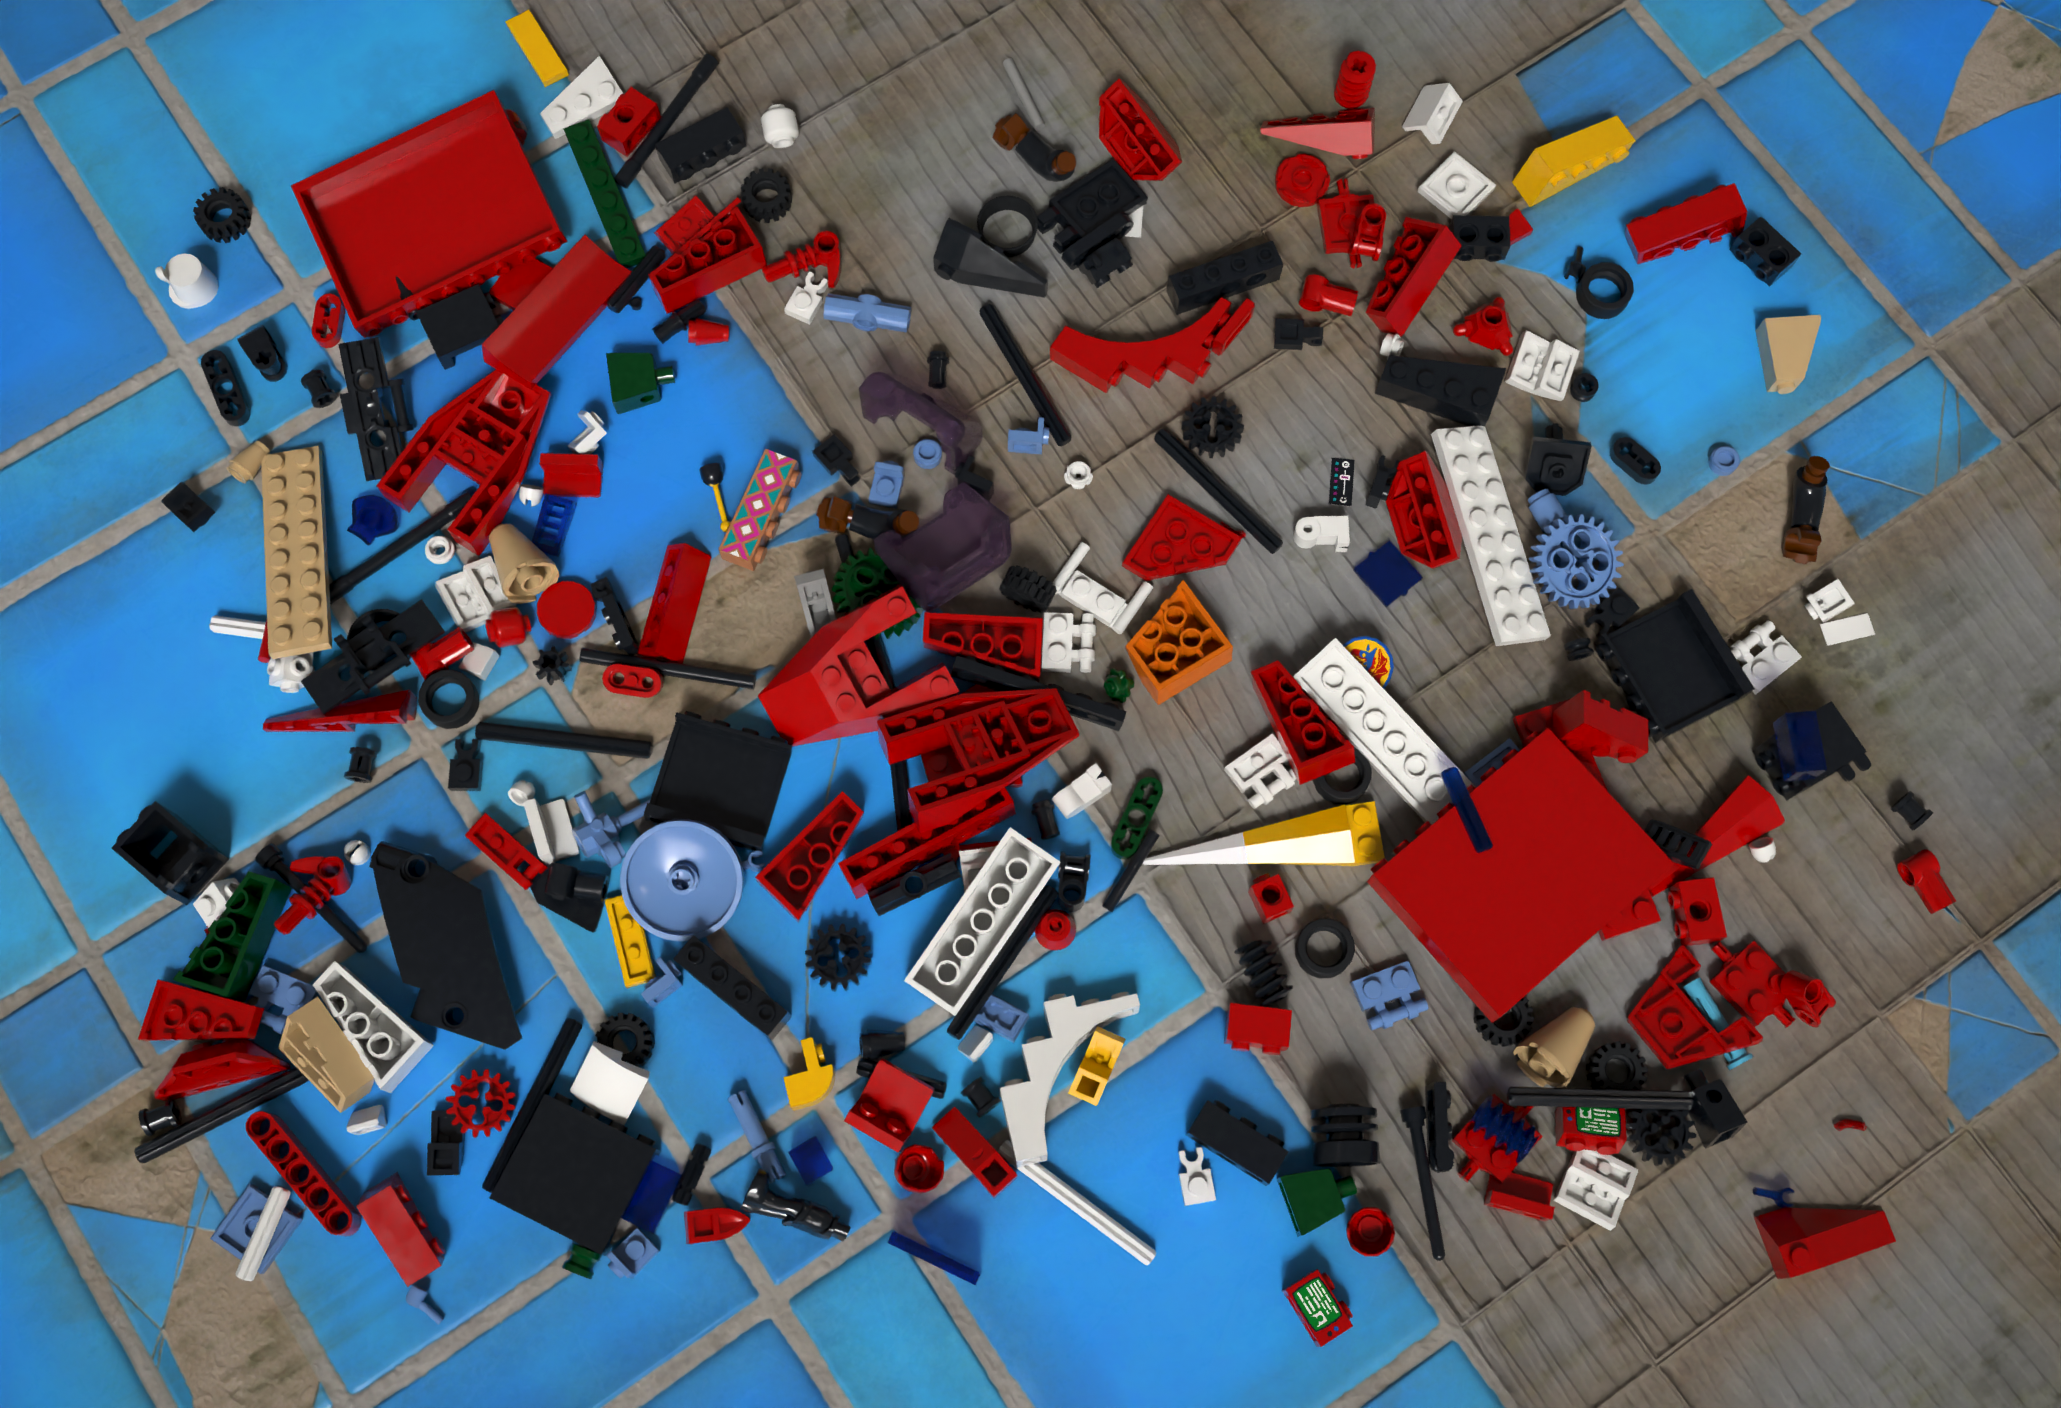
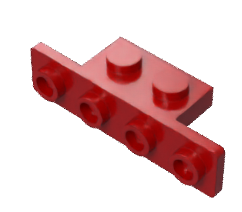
[654,196,741,261]

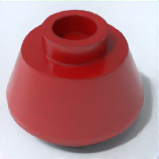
[1035,909,1076,951]

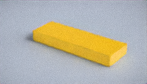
[505,10,569,87]
[604,895,656,988]

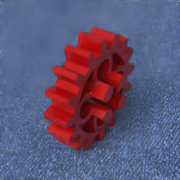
[446,1069,516,1138]

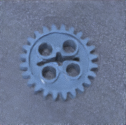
[1529,514,1624,609]

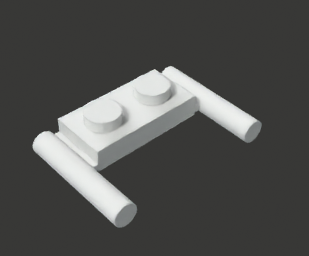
[1052,542,1153,634]

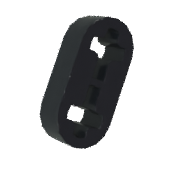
[1610,437,1661,485]

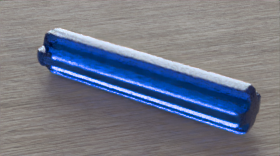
[1441,767,1493,853]

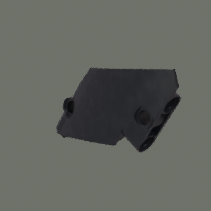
[369,841,523,1050]

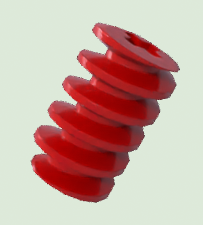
[1334,51,1376,109]

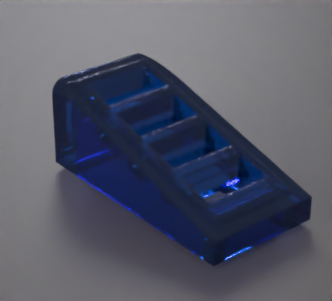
[532,493,577,557]

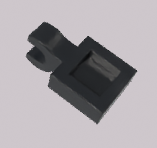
[1274,318,1323,350]
[812,434,860,487]
[1366,455,1400,509]

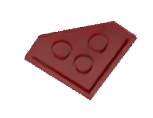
[1122,494,1242,581]

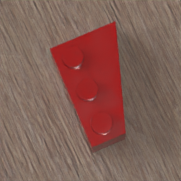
[1553,690,1648,763]
[356,1172,445,1287]

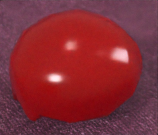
[894,1144,945,1194]
[1346,1207,1395,1256]

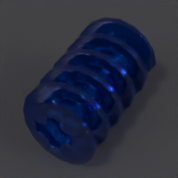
[1469,1095,1540,1164]

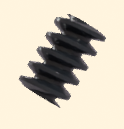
[1234,940,1293,1007]

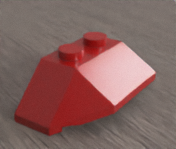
[1099,78,1183,181]
[1386,451,1462,569]
[154,1039,291,1101]

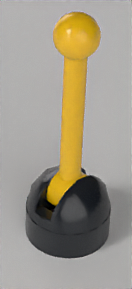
[699,463,731,532]

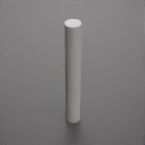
[1003,58,1045,131]

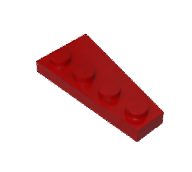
[138,979,264,1041]

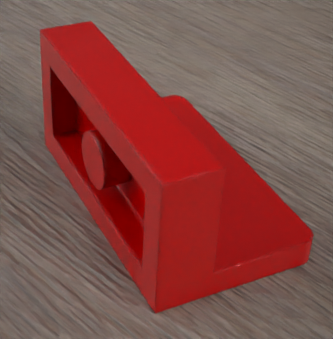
[540,453,603,498]
[1484,1172,1555,1221]

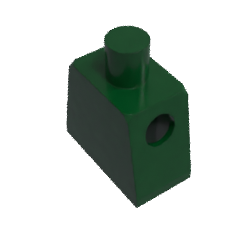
[606,353,675,414]
[1277,1168,1357,1237]

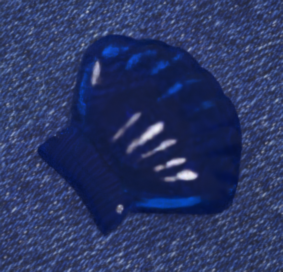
[347,495,399,546]

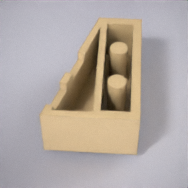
[278,996,375,1113]

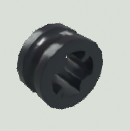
[1570,373,1599,402]
[1564,638,1594,661]

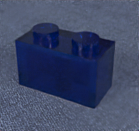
[1773,711,1827,781]

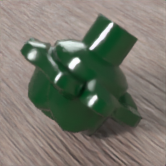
[1104,668,1134,703]

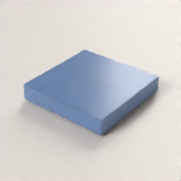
[210,1184,303,1274]

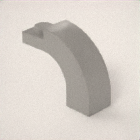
[794,569,836,638]

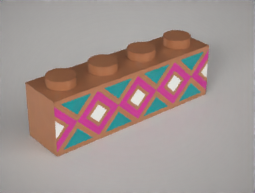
[719,449,802,571]

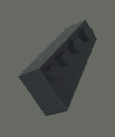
[1375,355,1506,427]

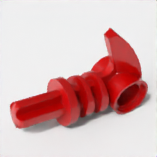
[762,231,841,288]
[274,856,351,935]

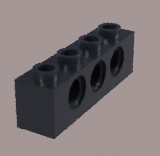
[1166,240,1283,315]
[674,935,791,1041]

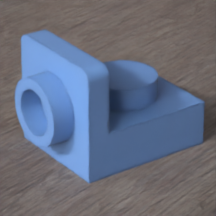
[1008,417,1049,455]
[868,461,905,509]
[641,957,682,1008]
[606,1228,660,1279]

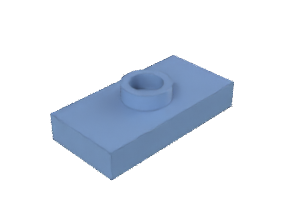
[974,994,1030,1043]

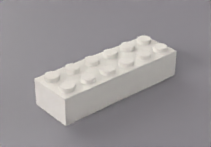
[904,827,1061,1016]

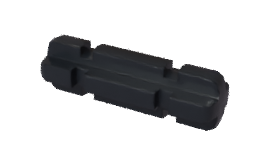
[672,1143,711,1206]

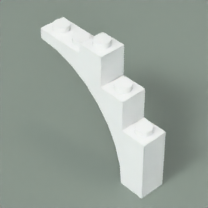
[1000,992,1140,1167]

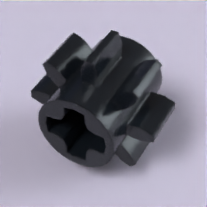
[533,646,572,685]

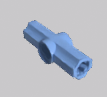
[823,293,911,332]

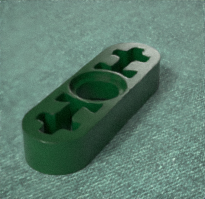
[1111,777,1163,859]

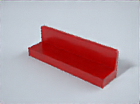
[638,543,711,663]

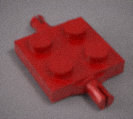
[1317,179,1375,269]
[1709,941,1796,1028]
[1452,1094,1543,1184]

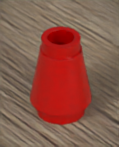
[688,318,729,346]

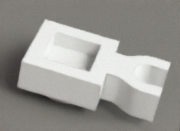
[784,271,828,325]
[1178,1147,1216,1206]

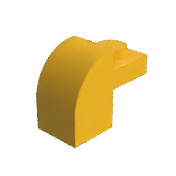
[1068,1026,1125,1106]
[783,1037,835,1111]

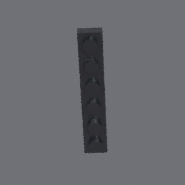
[951,656,1127,731]

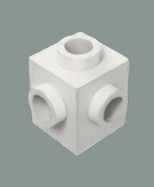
[267,652,315,693]

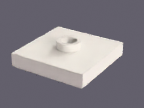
[1417,151,1496,219]

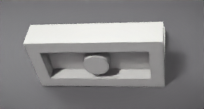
[1402,83,1463,144]
[523,798,580,865]

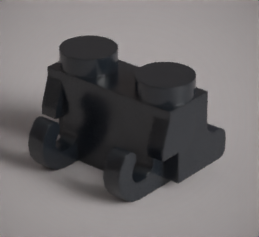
[1078,238,1133,288]

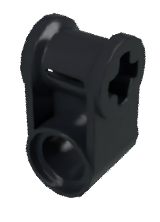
[237,325,287,382]
[1058,851,1091,912]

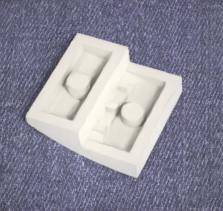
[1505,330,1580,401]
[435,556,516,633]
[570,1041,650,1125]
[1553,1150,1638,1231]

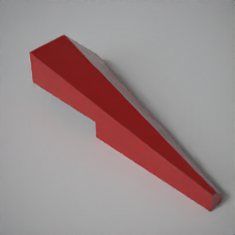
[263,690,417,732]
[1648,775,1785,897]

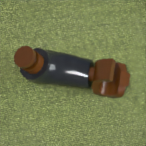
[992,113,1076,182]
[1782,456,1830,564]
[816,496,919,544]

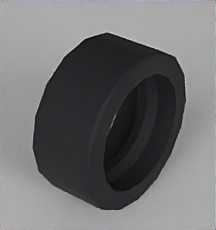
[1576,262,1634,319]
[418,670,479,729]
[1313,748,1372,805]
[1295,918,1355,979]

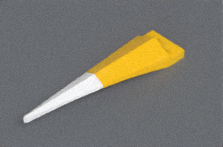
[1143,801,1385,866]

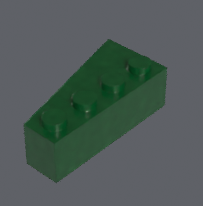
[173,871,292,1002]

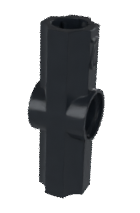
[868,853,961,916]

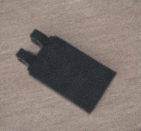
[1037,159,1148,254]

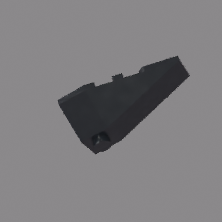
[933,218,1048,298]

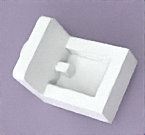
[568,410,607,454]
[1804,579,1855,623]
[193,878,240,928]

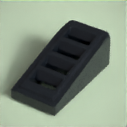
[1644,819,1712,869]

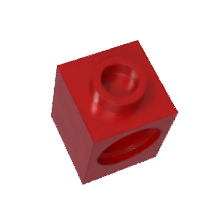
[1248,873,1294,924]

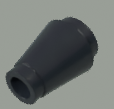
[859,1029,905,1060]

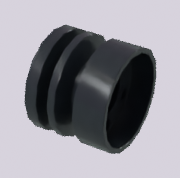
[1310,1104,1380,1167]

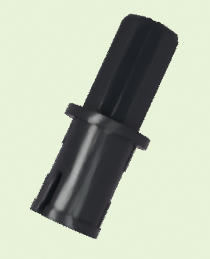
[652,300,706,344]

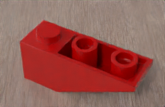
[932,1107,1018,1199]

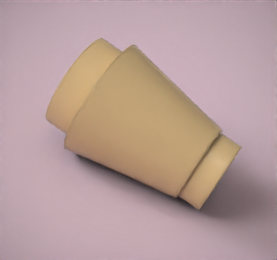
[227,441,270,483]

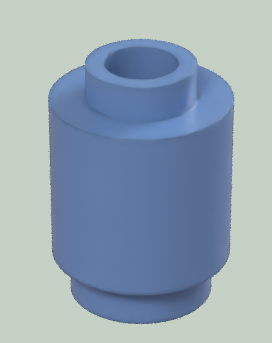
[1528,489,1567,532]

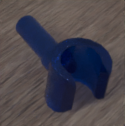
[1753,1187,1795,1208]

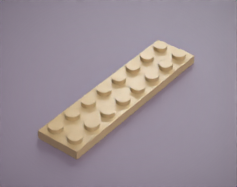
[261,446,332,659]

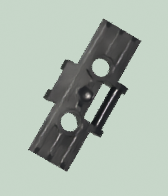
[338,337,414,481]
[301,599,445,714]

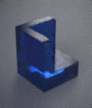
[788,1136,833,1187]

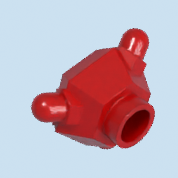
[1453,297,1513,356]

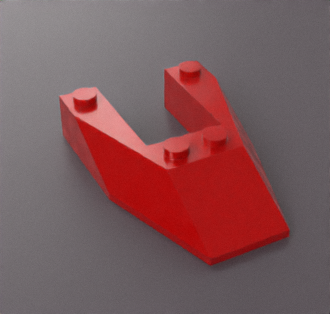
[376,369,551,556]
[758,584,959,746]
[877,688,1079,834]

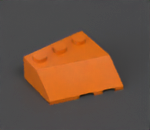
[1125,580,1233,705]

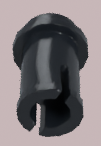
[927,351,949,389]
[1031,800,1060,840]

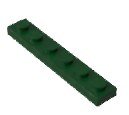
[563,119,645,268]

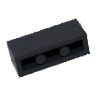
[655,107,746,184]
[1186,1100,1289,1186]

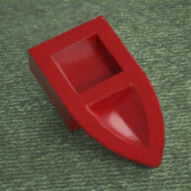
[684,1208,750,1244]

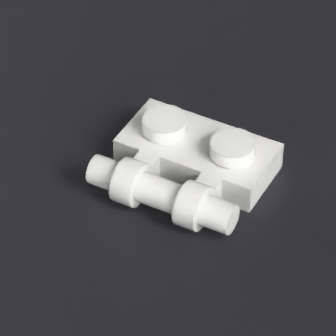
[1041,612,1096,673]
[1730,620,1802,695]
[1224,733,1297,809]

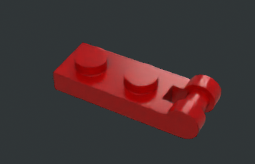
[465,813,548,890]

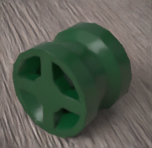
[562,1243,602,1279]

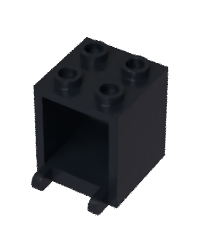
[1753,701,1871,801]
[112,801,229,905]

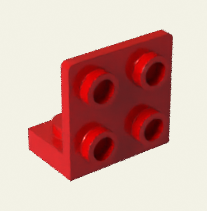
[844,1058,934,1153]

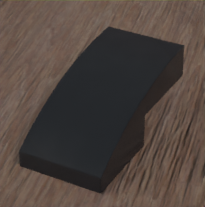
[427,1110,465,1176]

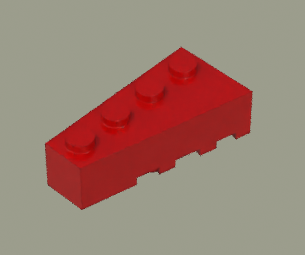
[648,207,767,314]
[1365,217,1462,337]
[1251,660,1355,785]
[755,791,864,923]

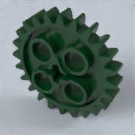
[831,548,927,639]

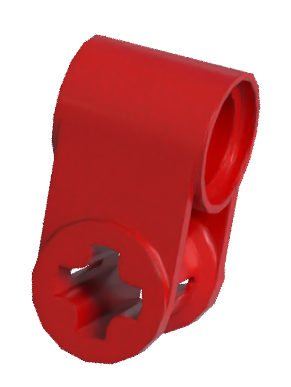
[1349,203,1386,262]
[1780,970,1836,1028]

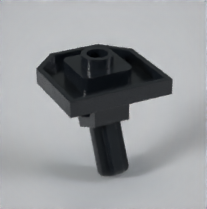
[1524,423,1592,496]

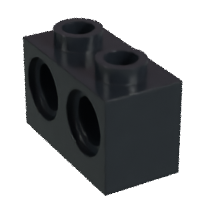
[1449,215,1511,262]
[1729,217,1802,287]

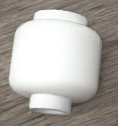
[761,104,799,148]

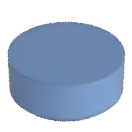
[913,439,942,469]
[1708,446,1740,476]

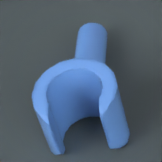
[741,851,765,872]
[406,1285,444,1325]

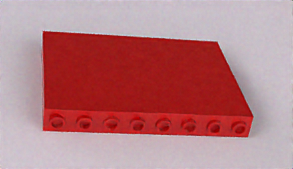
[291,90,568,338]
[1367,728,1674,1023]

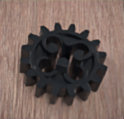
[1181,396,1244,458]
[805,924,872,992]
[1626,1109,1697,1166]

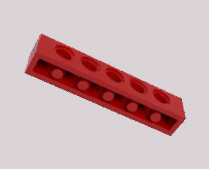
[838,788,1016,900]

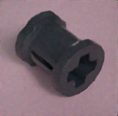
[301,370,337,408]
[344,747,377,783]
[1890,791,1933,831]
[961,1076,1001,1118]
[139,1099,182,1137]

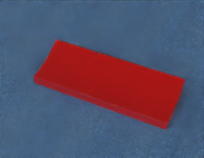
[482,235,632,390]

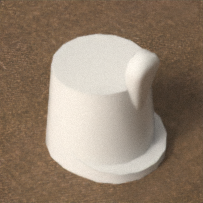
[155,253,219,309]

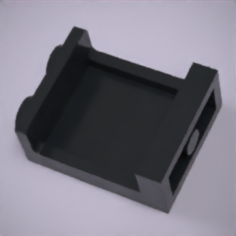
[416,284,503,370]

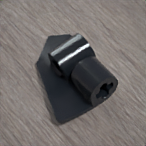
[530,862,609,933]

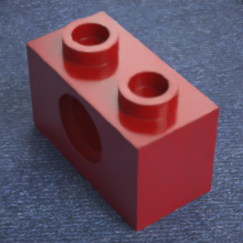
[597,87,661,157]
[1668,877,1727,946]

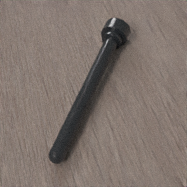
[255,843,367,953]
[1400,1106,1445,1261]

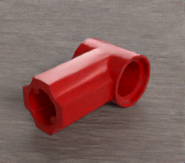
[1299,274,1358,316]
[411,627,475,680]
[1897,849,1956,914]

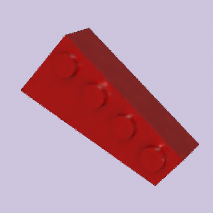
[1625,183,1747,264]
[923,612,1043,682]

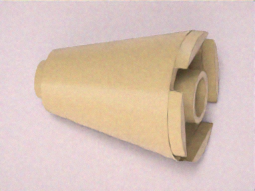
[489,524,559,604]
[1513,1007,1595,1088]

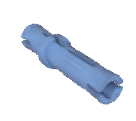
[728,1090,786,1184]

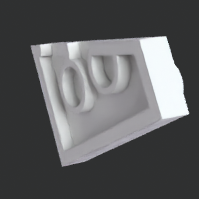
[540,56,623,139]

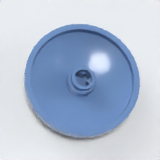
[620,819,744,942]

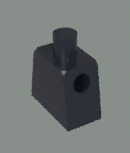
[1684,1069,1747,1149]

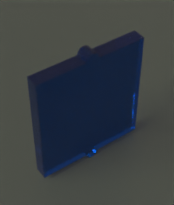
[1353,540,1423,608]

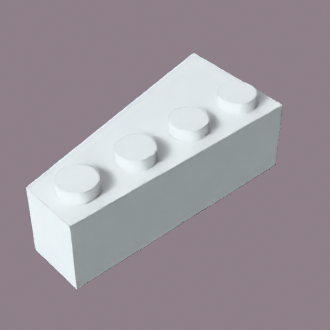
[313,961,434,1093]

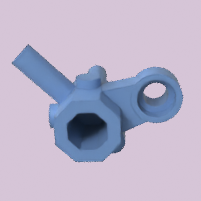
[572,791,651,868]

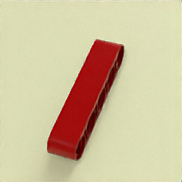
[246,1111,361,1237]

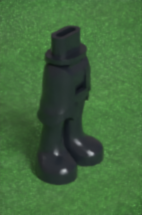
[740,1168,851,1241]

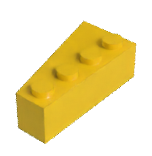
[1512,116,1636,207]

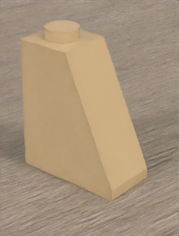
[1756,315,1821,394]

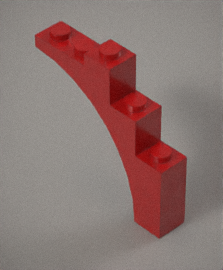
[1050,297,1232,393]

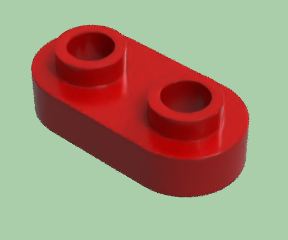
[602,663,663,698]

